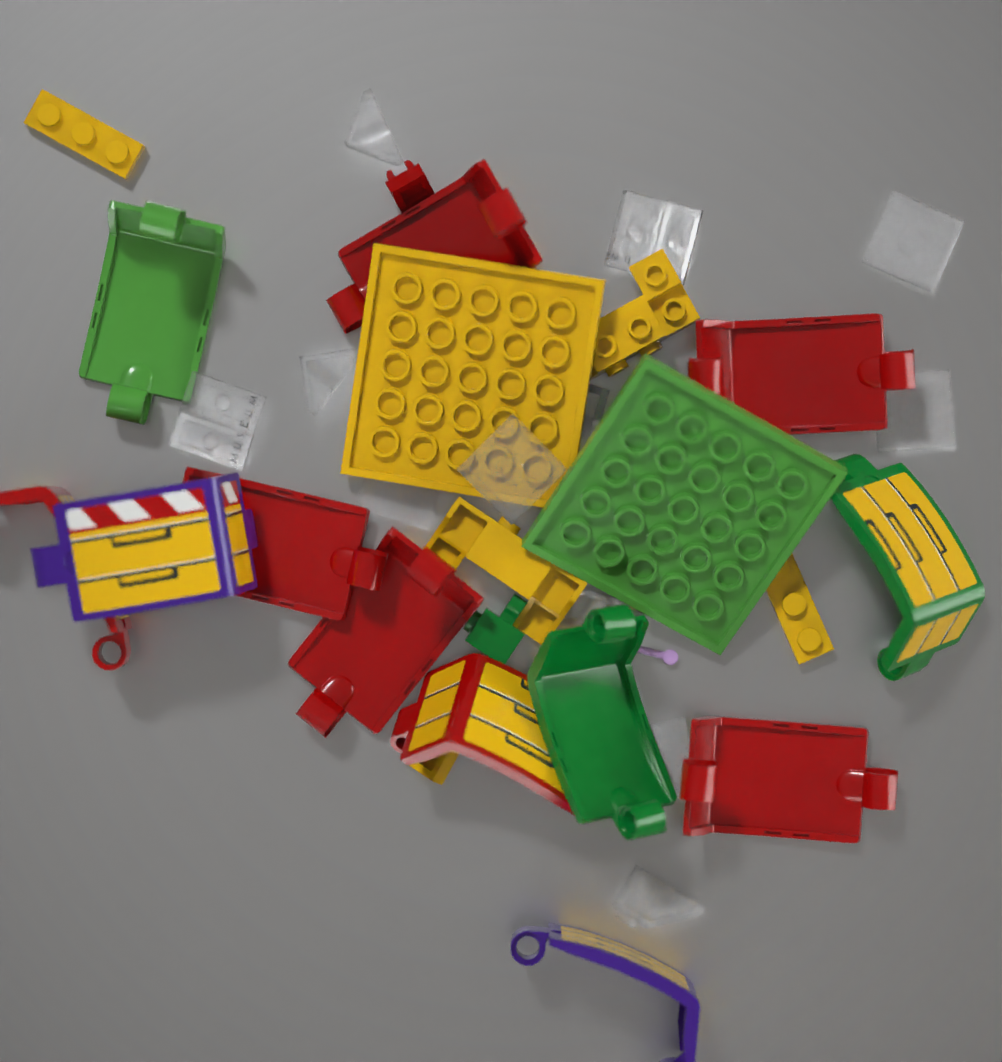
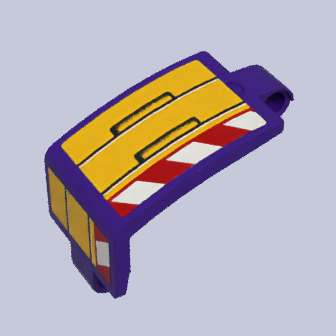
[30,472,259,622]

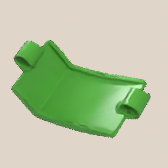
[79,200,226,425]

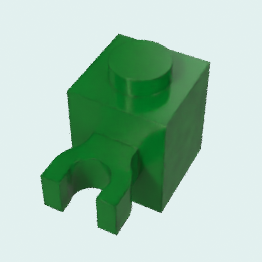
[463,593,527,664]

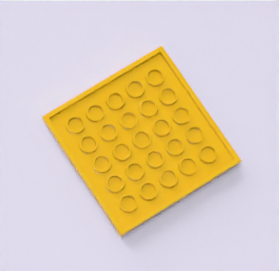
[340,243,606,508]

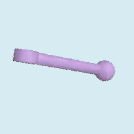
[637,646,678,665]

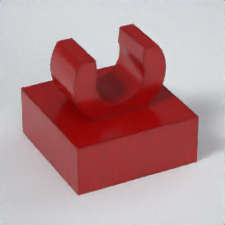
[385,160,435,213]

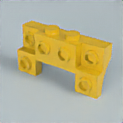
[590,248,700,381]
[424,496,588,645]

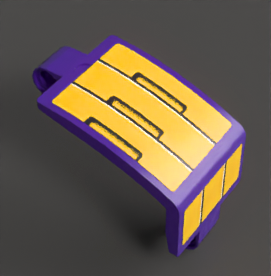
[510,923,700,1062]

